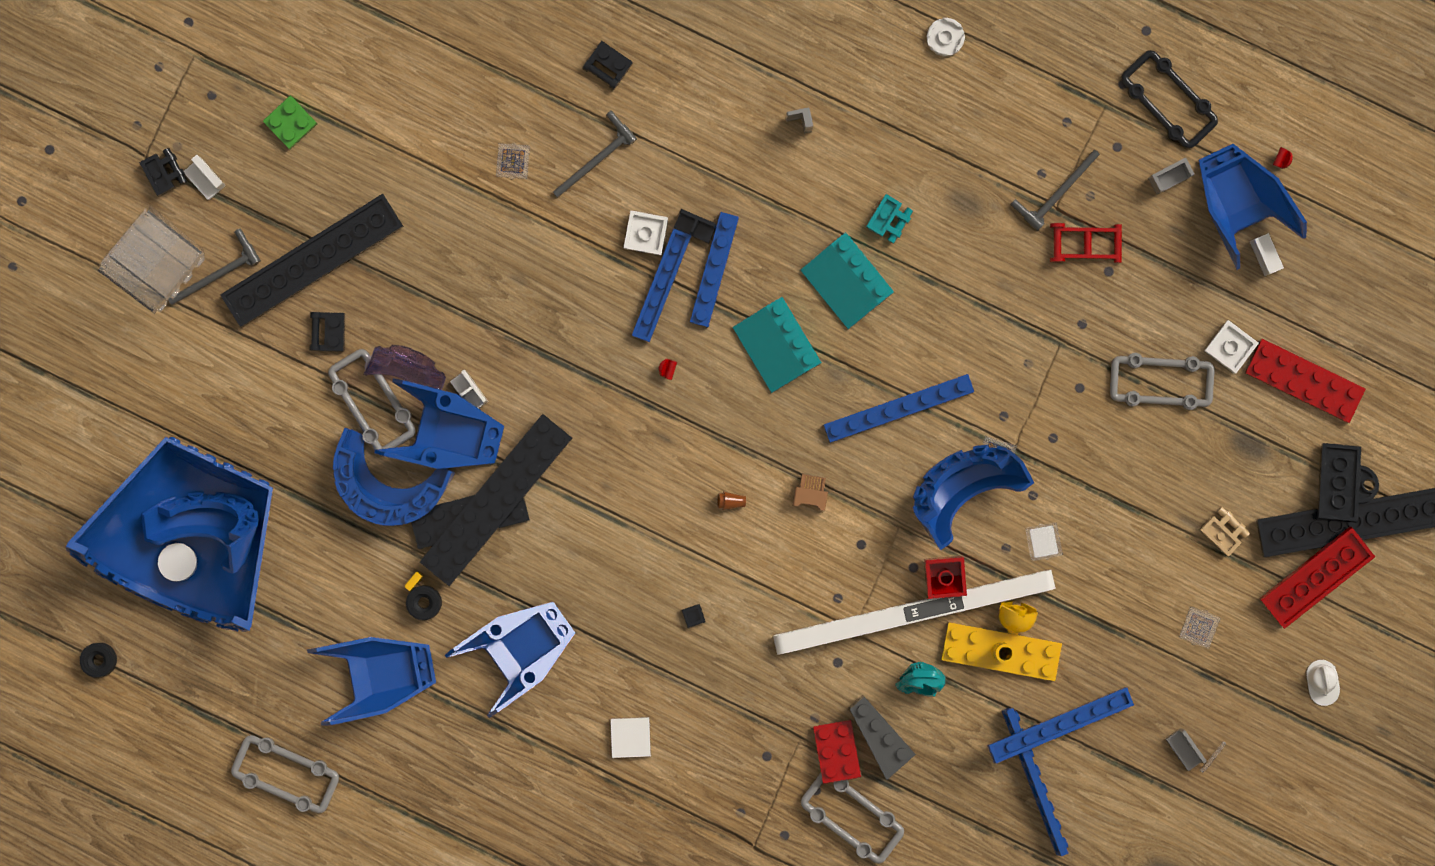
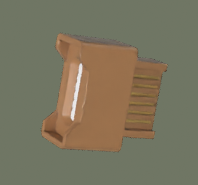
[792,474,828,511]

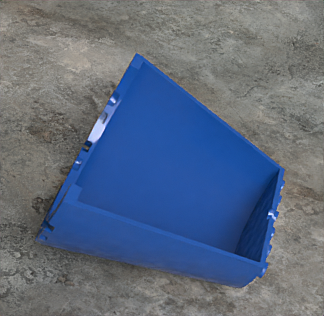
[66,437,273,632]

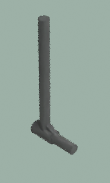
[553,110,637,198]
[1010,150,1100,231]
[168,228,261,305]

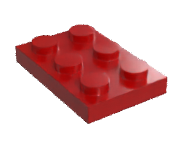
[813,720,861,784]

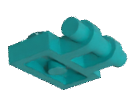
[866,194,913,244]

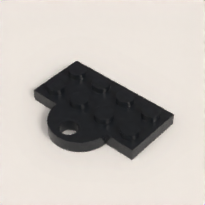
[1317,443,1379,523]

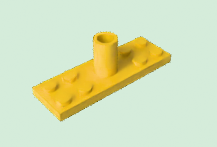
[941,622,1062,681]

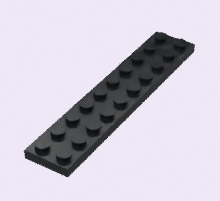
[220,194,404,328]
[420,414,573,587]
[1256,488,1435,557]

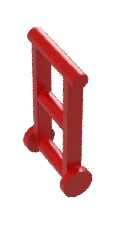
[1050,223,1122,263]

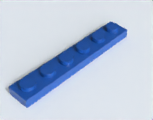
[690,212,739,327]
[632,228,691,343]

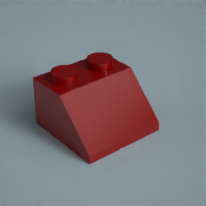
[924,556,967,599]

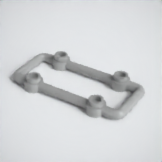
[328,349,415,450]
[1110,353,1215,410]
[231,735,339,814]
[801,773,904,864]

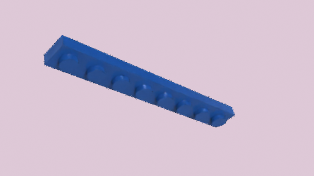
[824,374,974,443]
[987,687,1134,763]
[1001,708,1069,856]

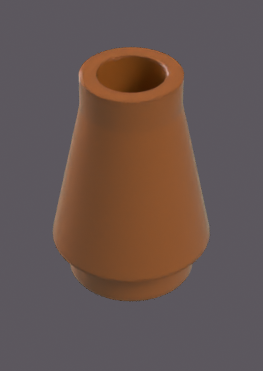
[717,491,746,510]

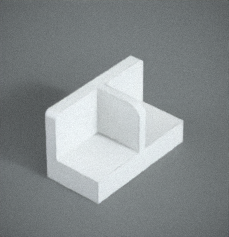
[450,370,489,409]

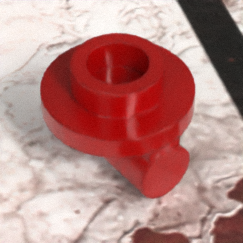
[1273,147,1293,169]
[658,358,677,380]

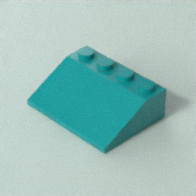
[800,232,894,329]
[732,297,822,393]

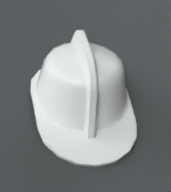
[1307,660,1340,706]

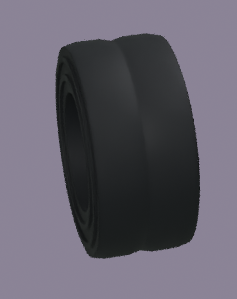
[406,585,442,620]
[80,643,117,678]

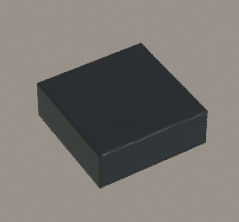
[682,604,706,628]

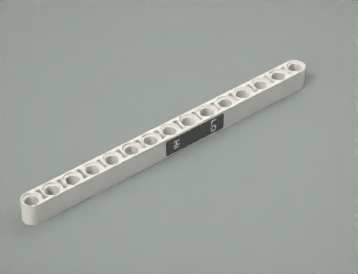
[773,570,1056,655]

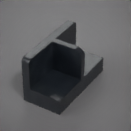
[674,209,716,244]

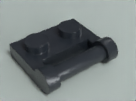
[582,40,633,90]
[309,312,345,351]

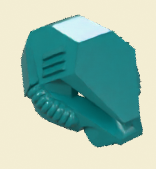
[895,662,946,697]

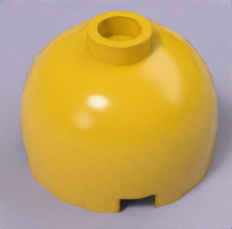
[998,600,1038,635]

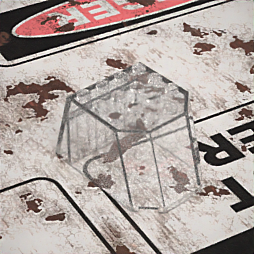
[97,204,205,314]

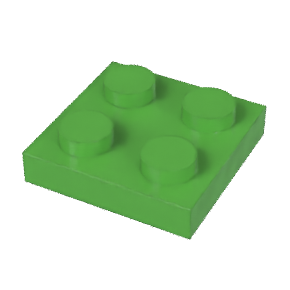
[263,95,318,149]

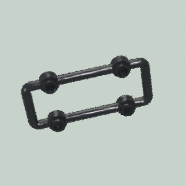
[1121,50,1218,149]

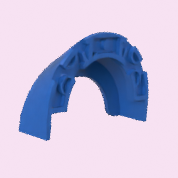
[333,428,455,526]
[913,445,1034,550]
[141,492,259,574]

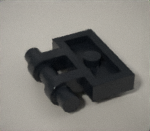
[139,148,187,197]

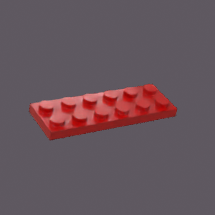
[1244,339,1366,423]
[1259,526,1375,629]

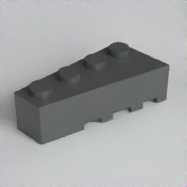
[849,695,916,780]

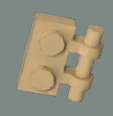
[1200,507,1250,557]

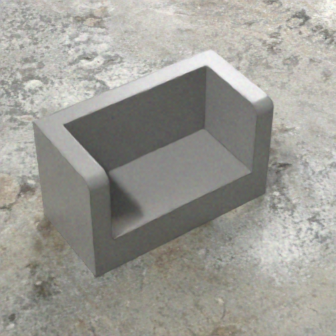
[1148,158,1195,195]

